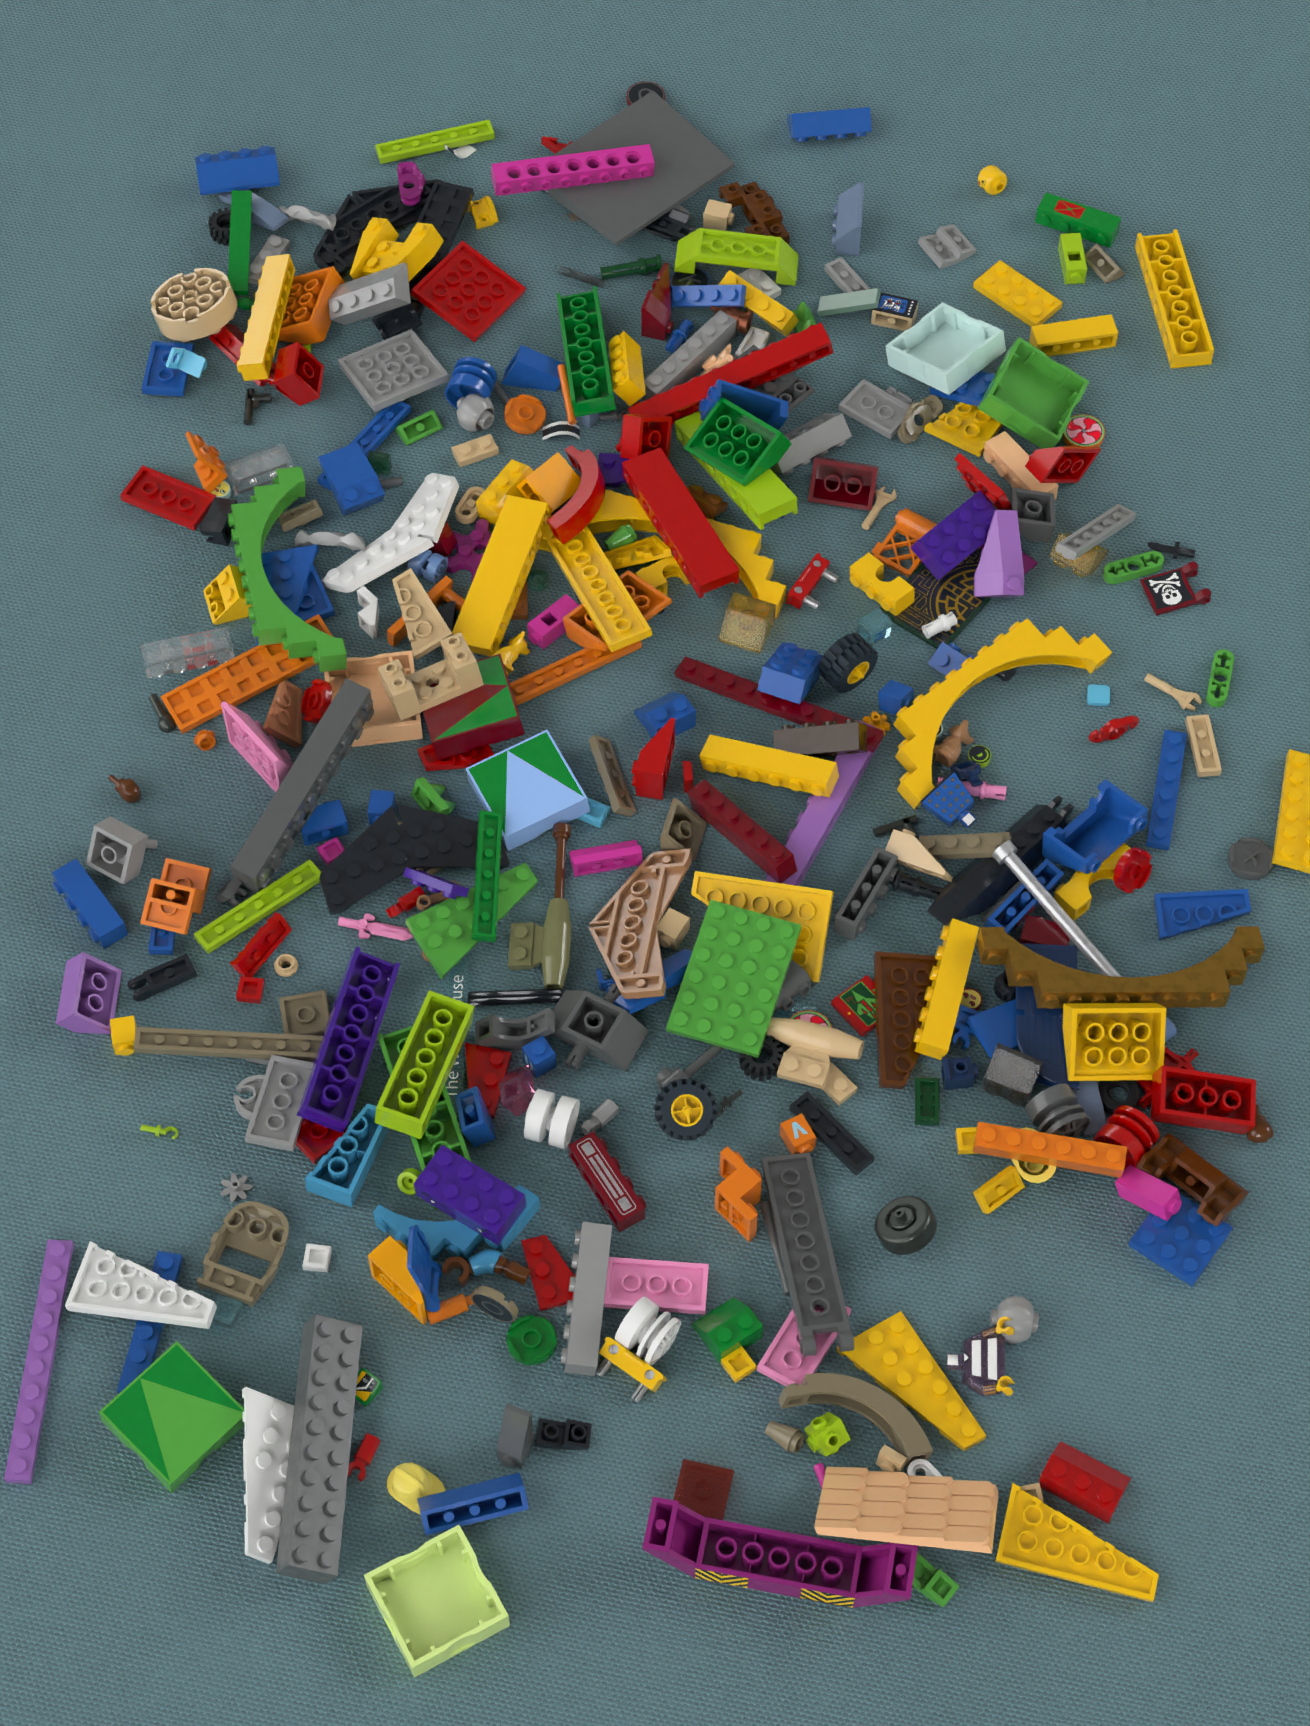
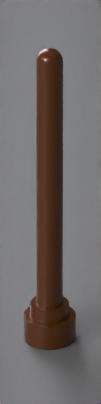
[552,823,571,899]

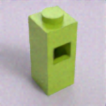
[1058,233,1087,284]

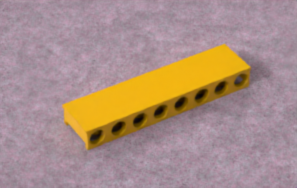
[1135,229,1214,369]
[452,495,551,657]

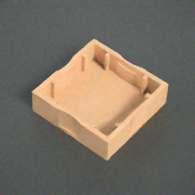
[324,650,423,747]

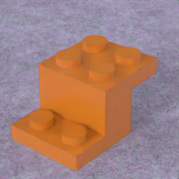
[140,858,212,935]
[715,1146,762,1242]

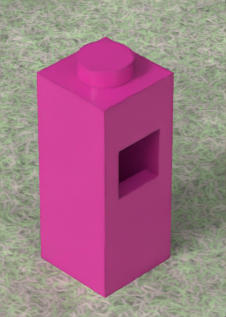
[527,594,579,649]
[1115,1164,1182,1221]

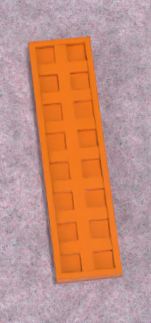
[160,614,332,734]

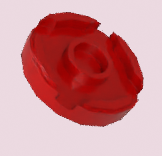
[301,679,332,724]
[1113,847,1152,893]

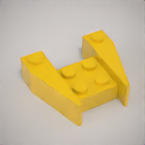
[350,217,444,281]

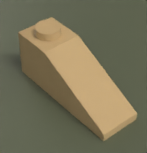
[885,829,953,882]

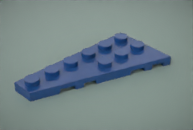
[256,544,319,646]

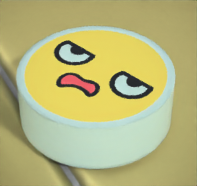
[211,481,231,499]

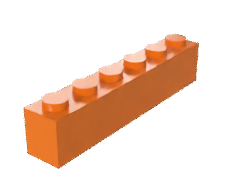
[973,1122,1127,1178]

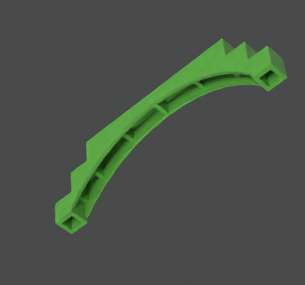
[228,466,347,672]

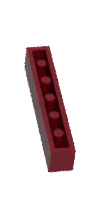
[687,779,797,883]

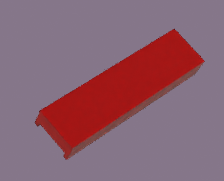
[622,447,740,598]

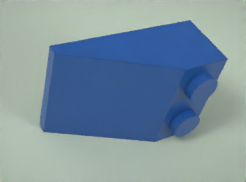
[318,442,385,516]

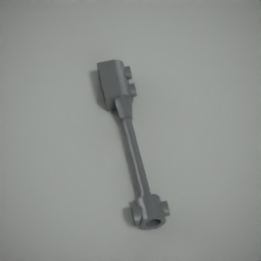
[656,959,811,1092]

